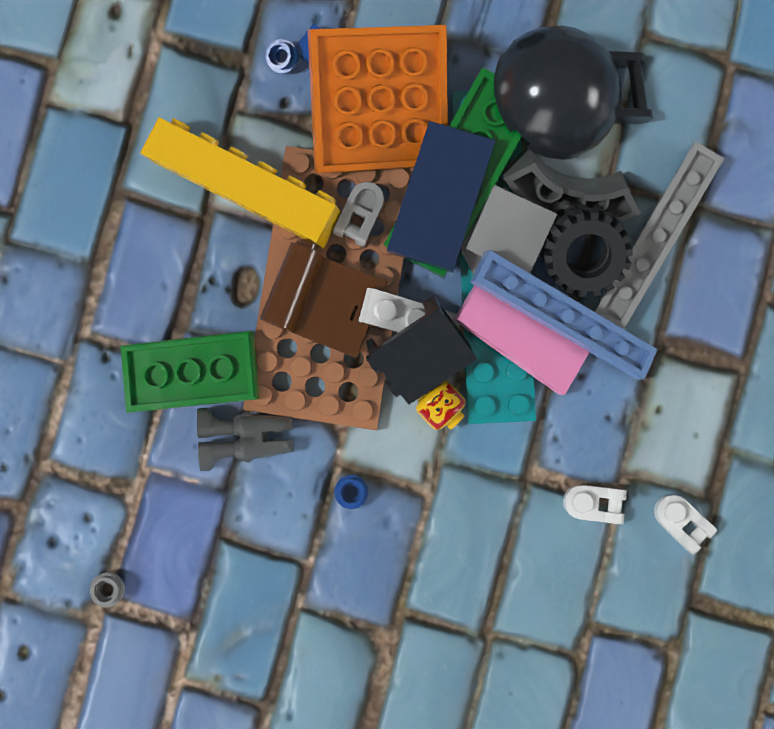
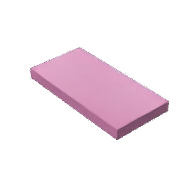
[453,285,589,395]

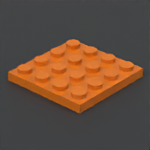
[307,25,448,173]

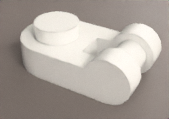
[563,485,627,524]
[654,494,717,556]

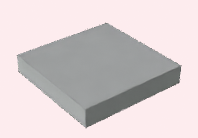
[465,185,557,273]

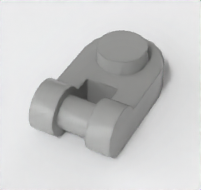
[333,182,384,248]

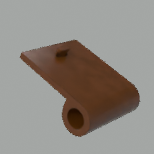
[260,239,388,358]

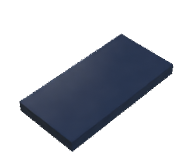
[387,121,495,273]

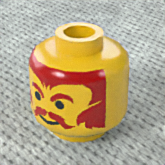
[416,381,466,430]

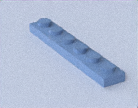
[470,250,658,380]

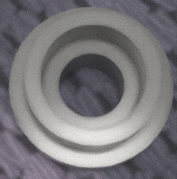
[90,572,125,607]

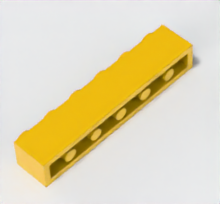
[140,117,341,249]

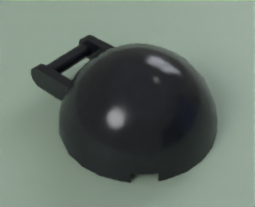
[494,25,653,160]

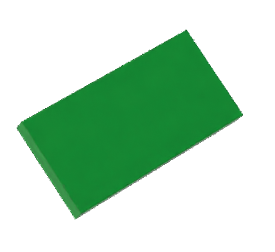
[120,331,260,413]

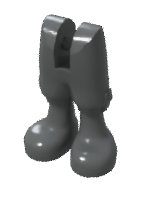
[197,407,294,471]

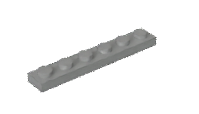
[594,141,725,329]

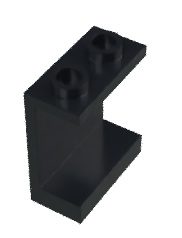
[366,295,477,405]

